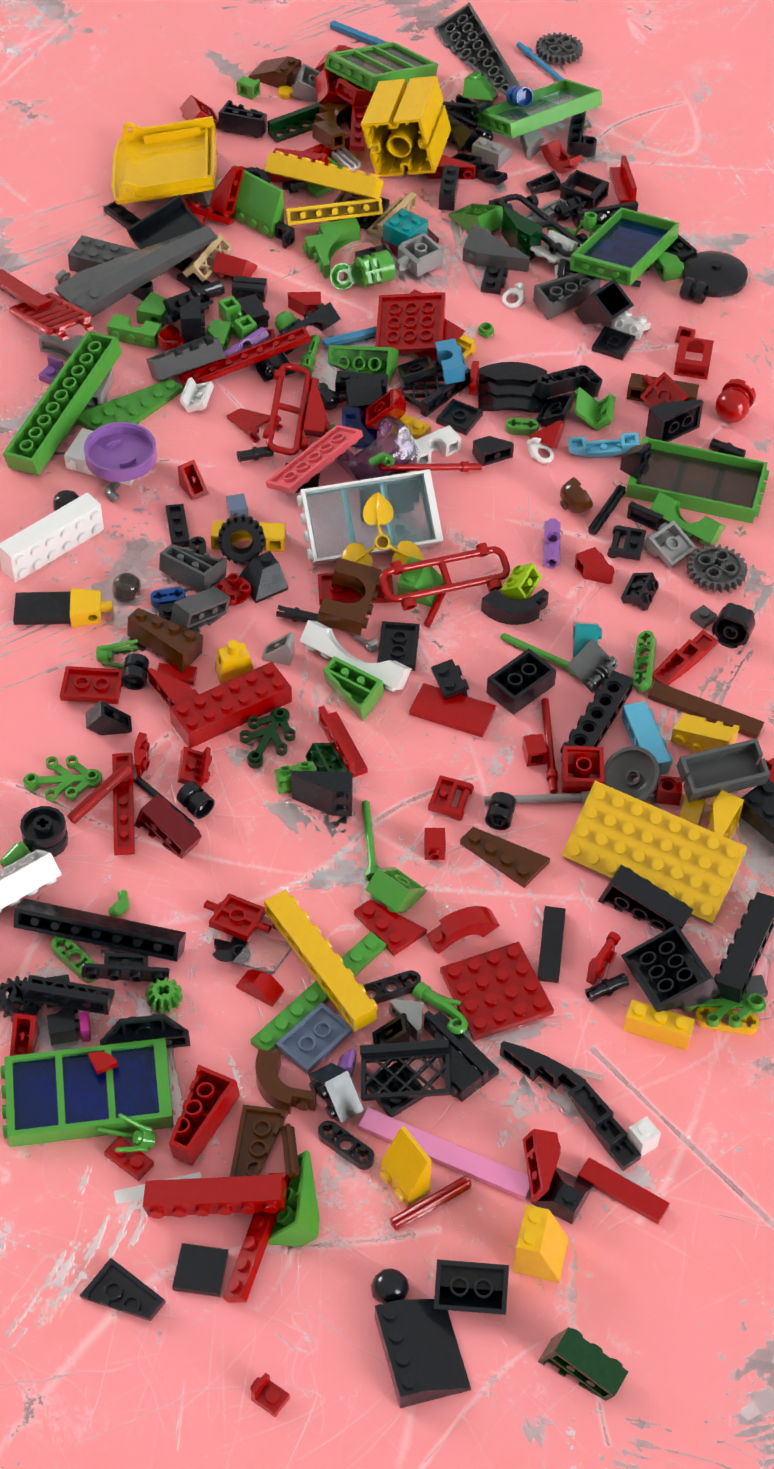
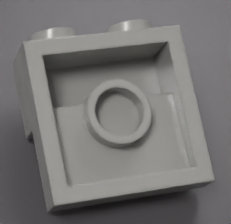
[644,520,697,569]

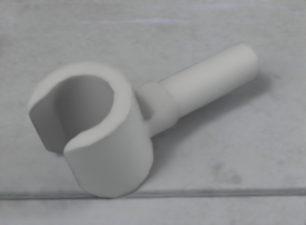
[354,635,379,652]

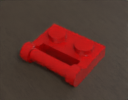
[428,775,474,821]
[586,932,621,985]

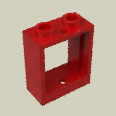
[334,79,374,106]

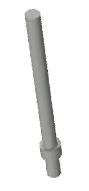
[484,791,590,804]

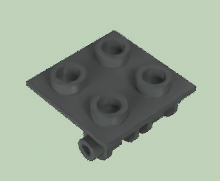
[567,639,618,693]

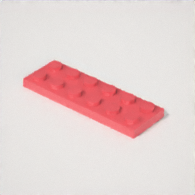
[266,425,363,494]

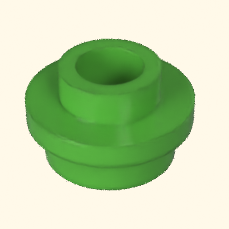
[478,322,494,338]

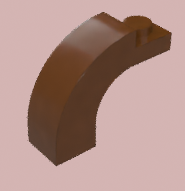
[255,1049,316,1115]

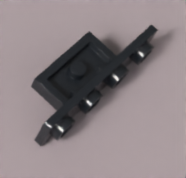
[158,291,214,324]
[81,952,170,983]

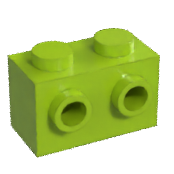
[501,563,542,600]

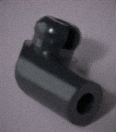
[476,126,494,141]

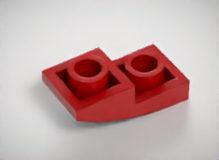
[134,732,150,777]

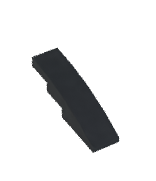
[452,153,508,185]
[500,1041,586,1090]
[567,1081,641,1171]

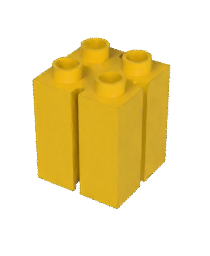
[361,76,451,177]

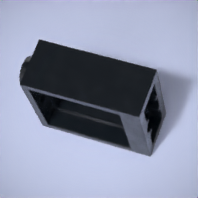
[559,170,609,209]

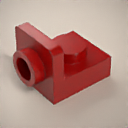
[250,1372,290,1417]

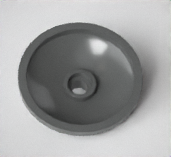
[604,746,660,801]

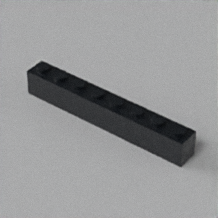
[13,899,186,962]

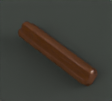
[281,1123,300,1180]

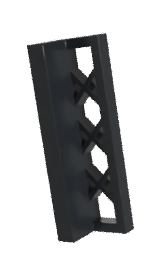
[572,201,638,229]
[21,975,115,1015]
[424,1011,499,1086]

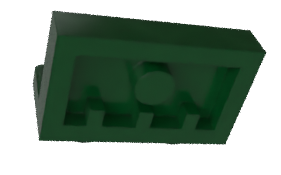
[305,743,348,772]

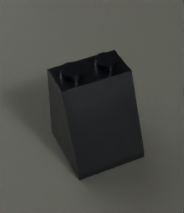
[574,279,634,325]

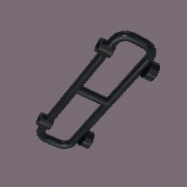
[498,194,588,258]

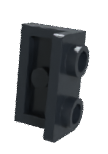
[431,659,469,699]

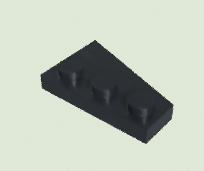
[79,1258,166,1321]

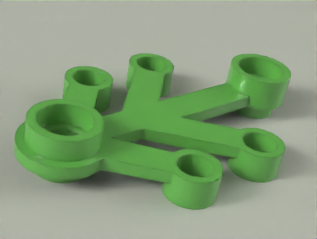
[23,755,102,802]
[683,993,766,1028]

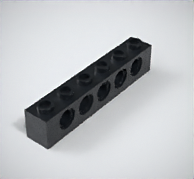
[560,670,634,762]

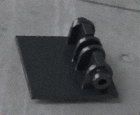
[253,352,296,382]

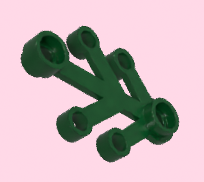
[239,707,296,769]

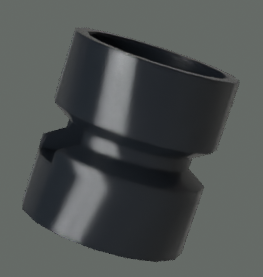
[679,276,709,304]
[121,653,150,690]
[176,781,215,819]
[485,792,516,830]

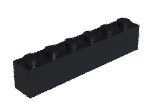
[714,892,774,1003]

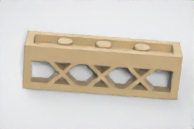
[367,192,417,239]
[182,233,232,282]

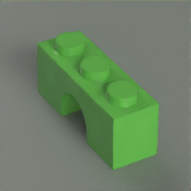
[218,296,257,345]
[107,314,162,349]

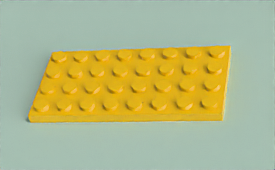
[561,781,748,924]

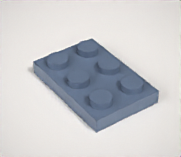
[276,1003,354,1075]

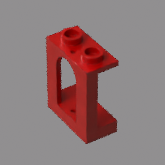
[674,336,714,380]

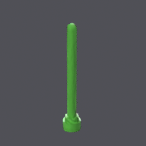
[500,633,577,678]
[362,800,379,882]

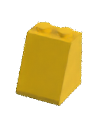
[513,1204,569,1283]

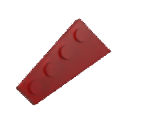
[171,196,235,225]

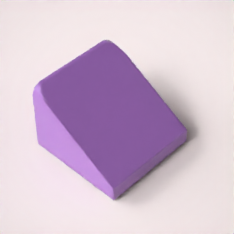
[337,1048,356,1078]

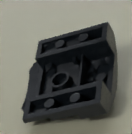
[478,362,547,413]

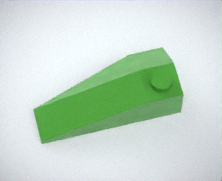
[327,345,399,382]
[268,1150,320,1247]

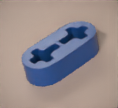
[150,587,186,608]

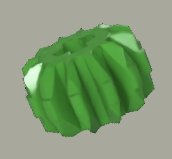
[145,977,183,1014]

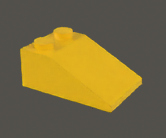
[707,790,744,839]
[379,1126,432,1207]

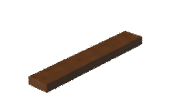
[648,681,765,739]

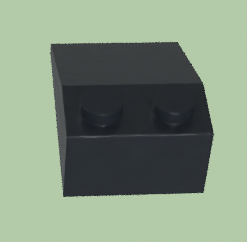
[645,400,704,442]
[291,771,353,817]

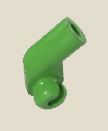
[108,890,130,917]

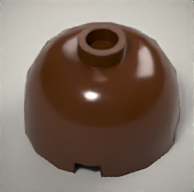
[560,477,593,514]

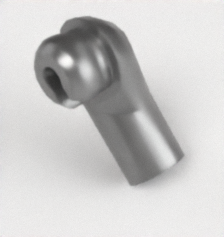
[104,481,120,502]

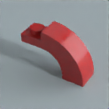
[540,140,583,174]
[426,906,500,954]

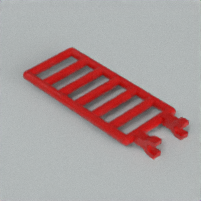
[9,292,94,341]

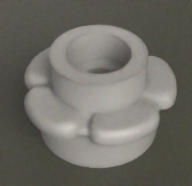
[55,270,70,284]

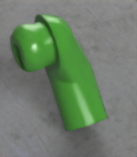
[369,452,395,467]

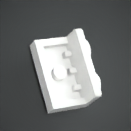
[610,311,651,340]
[180,377,214,413]

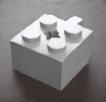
[396,233,444,277]

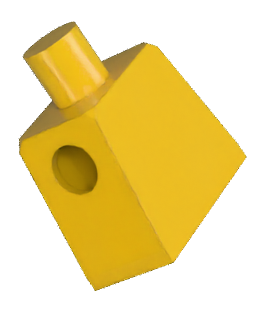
[70,588,113,627]
[215,640,254,683]

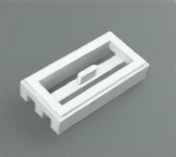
[331,147,362,171]

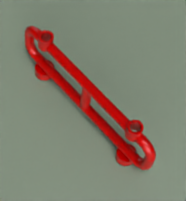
[262,363,319,456]
[379,543,510,610]

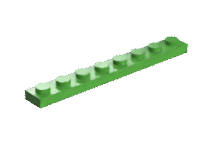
[251,932,386,1051]

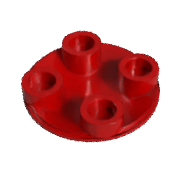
[215,573,251,605]

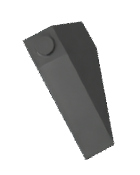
[463,224,530,272]

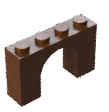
[317,558,382,636]

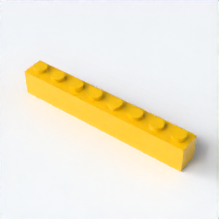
[264,151,384,200]
[264,890,378,1032]

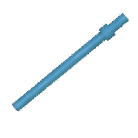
[516,42,564,82]

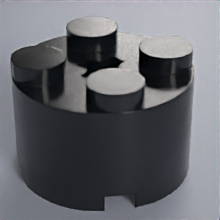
[712,603,755,648]

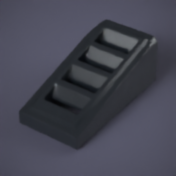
[526,171,561,195]

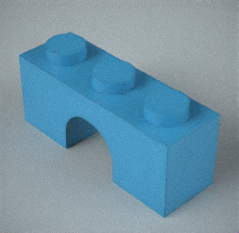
[435,338,468,385]

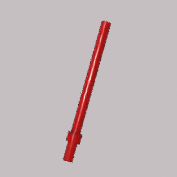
[379,461,482,472]
[541,698,558,794]

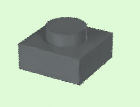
[690,604,717,629]

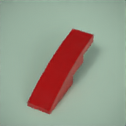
[652,630,718,685]

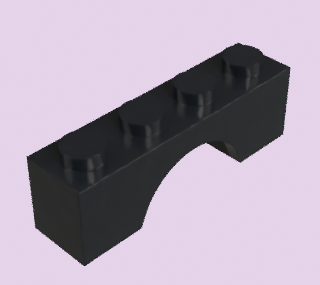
[277,302,341,355]

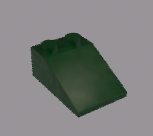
[501,207,543,260]

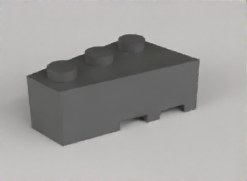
[159,544,227,592]
[170,586,230,633]

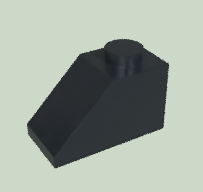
[472,436,514,467]
[86,701,132,735]

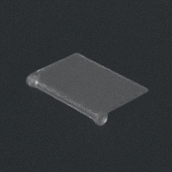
[233,933,292,975]

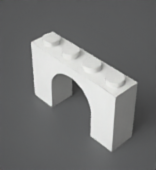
[64,428,135,486]

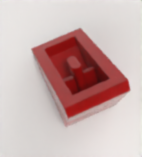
[529,420,565,448]
[178,460,209,500]
[236,968,284,1007]
[10,1012,40,1056]

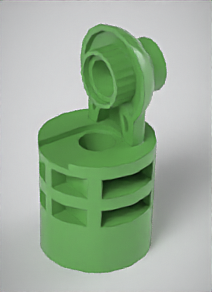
[330,250,395,290]

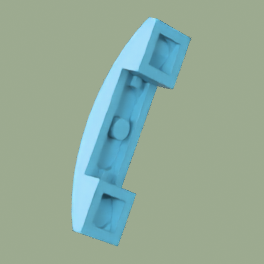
[568,432,639,458]

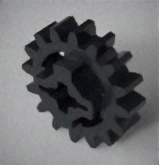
[0,976,43,1022]

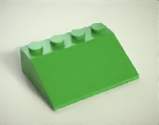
[230,165,284,239]

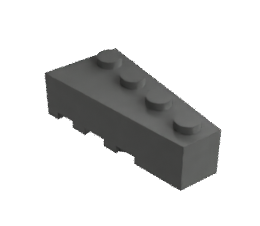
[146,336,225,382]

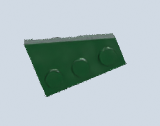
[538,1327,629,1401]

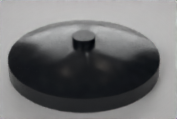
[682,251,748,297]

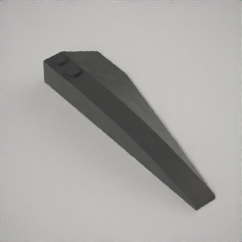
[433,2,520,95]
[54,225,218,317]

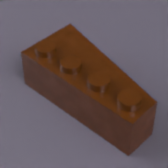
[127,608,203,673]

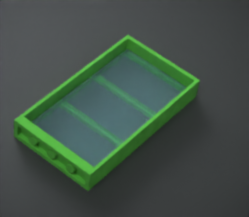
[477,79,602,138]

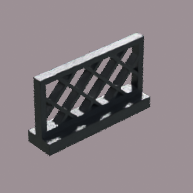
[397,359,471,417]
[360,1039,452,1101]

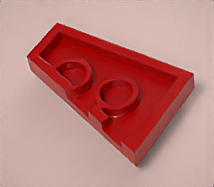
[354,899,427,956]

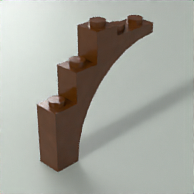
[312,102,355,150]

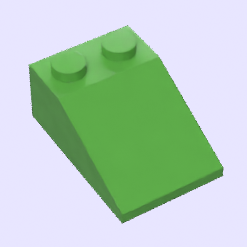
[449,203,503,232]

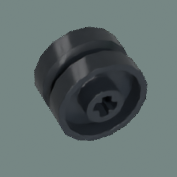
[20,806,69,857]

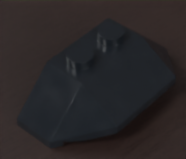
[100,1014,190,1048]

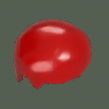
[158,329,184,351]

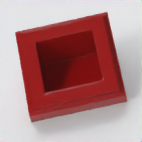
[675,326,696,343]

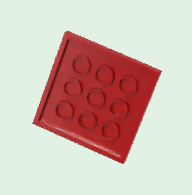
[375,292,446,353]
[440,941,554,1041]

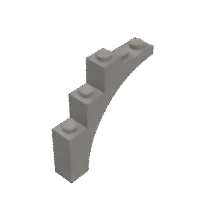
[38,334,113,407]

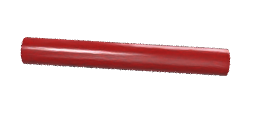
[424,583,446,627]

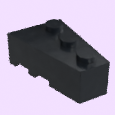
[218,100,267,138]

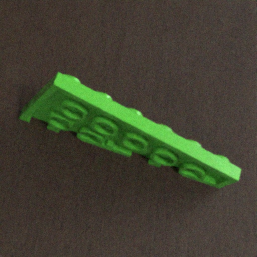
[76,379,183,431]

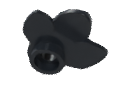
[212,937,250,964]

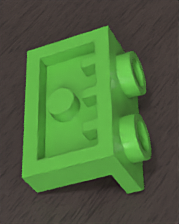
[274,761,317,794]

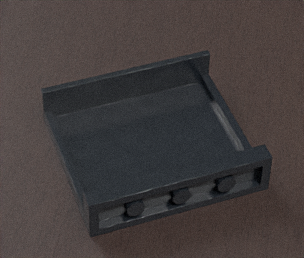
[127,195,204,275]

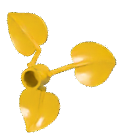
[342,492,424,566]

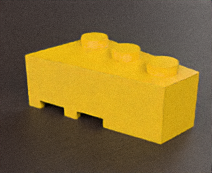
[671,713,740,753]

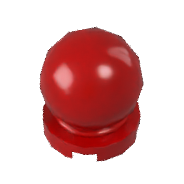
[715,379,756,423]

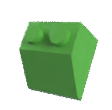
[397,557,444,607]
[365,868,427,913]

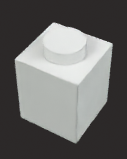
[627,1116,661,1157]

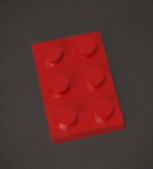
[59,666,123,704]

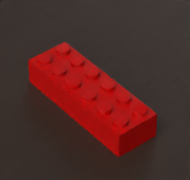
[169,662,292,748]

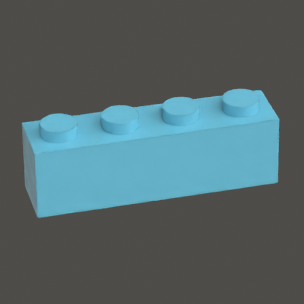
[621,701,673,775]

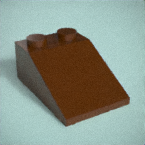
[248,56,301,88]

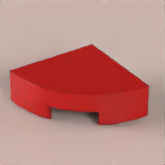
[88,1052,118,1075]

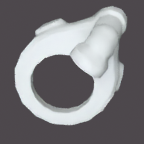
[502,282,525,309]
[527,437,554,464]

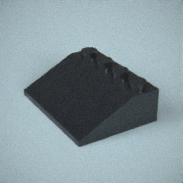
[621,924,721,1012]
[375,1299,471,1408]

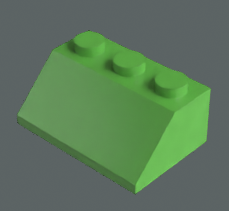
[463,71,498,101]

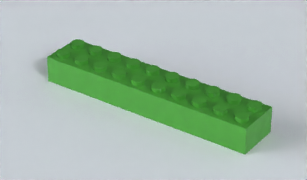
[3,331,122,476]

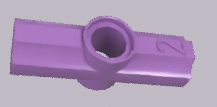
[224,327,270,357]
[543,518,561,569]

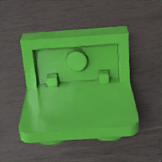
[574,388,615,431]

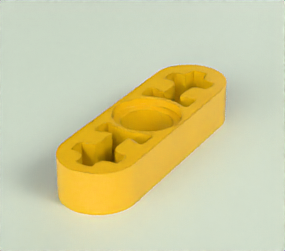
[695,1007,759,1035]

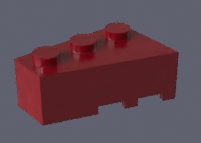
[135,794,202,859]

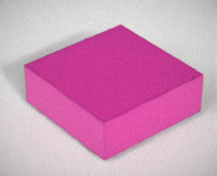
[79,1011,91,1042]

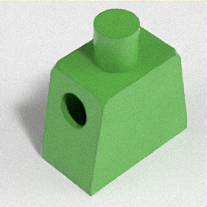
[136,292,177,327]

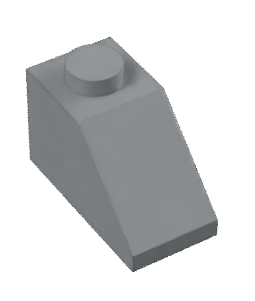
[520,129,544,160]

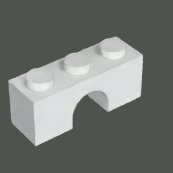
[405,425,461,464]

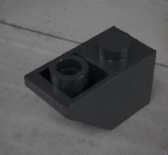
[620,442,652,479]

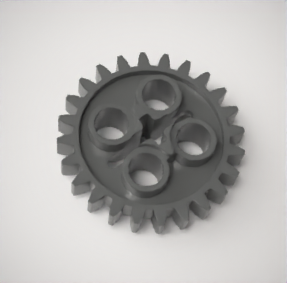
[536,32,583,65]
[687,544,748,593]

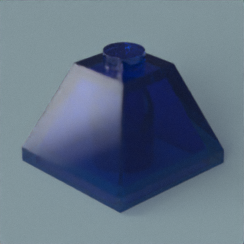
[342,407,377,447]

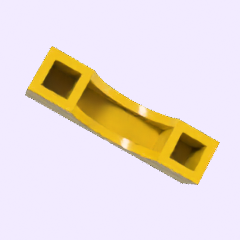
[211,520,286,552]

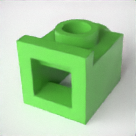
[236,76,261,100]

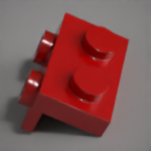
[177,746,212,787]

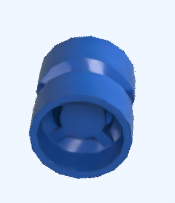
[506,86,534,107]

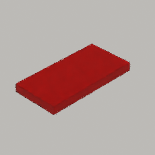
[318,571,394,605]
[409,683,496,738]

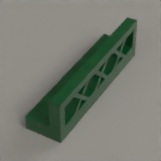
[267,102,322,143]

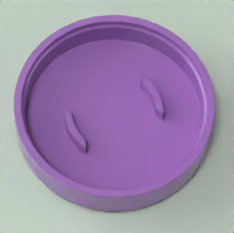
[84,422,157,482]

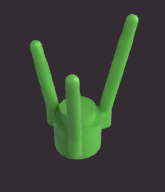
[96,639,138,669]
[97,1113,156,1153]

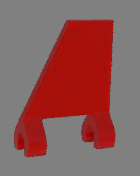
[226,408,283,443]

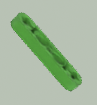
[632,630,657,692]

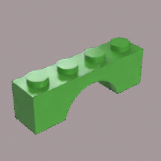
[650,492,726,546]

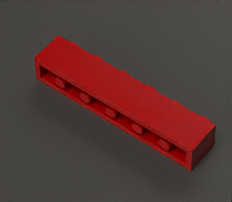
[143,1174,287,1219]

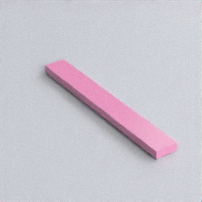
[358,1108,530,1201]

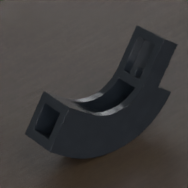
[481,588,549,625]

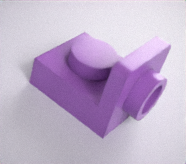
[38,356,64,385]

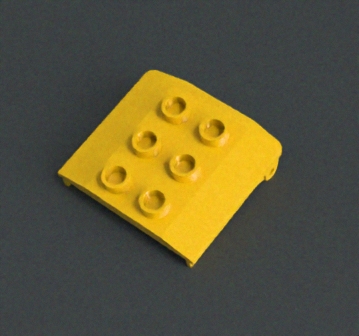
[111,116,217,205]

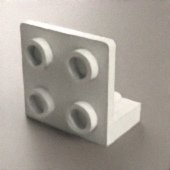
[530,230,578,264]

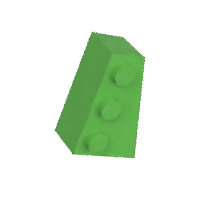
[323,656,384,721]

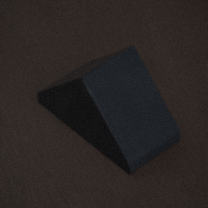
[372,1013,409,1044]

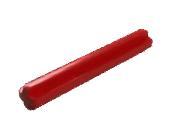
[67,763,132,824]
[390,1176,472,1230]

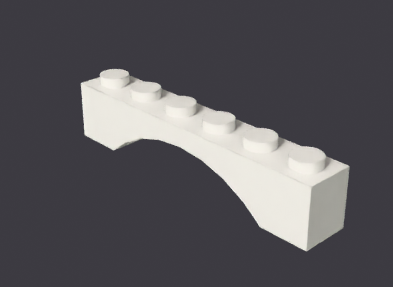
[300,620,412,692]

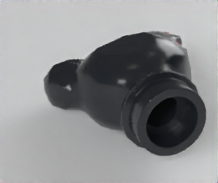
[317,382,346,410]

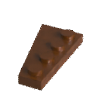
[460,827,550,888]
[230,1105,288,1177]

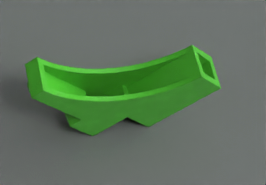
[302,217,360,278]

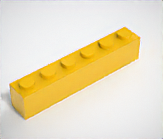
[285,198,383,225]

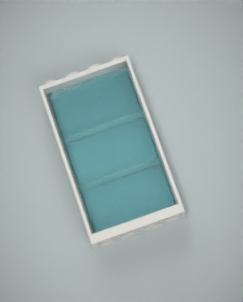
[297,469,444,565]

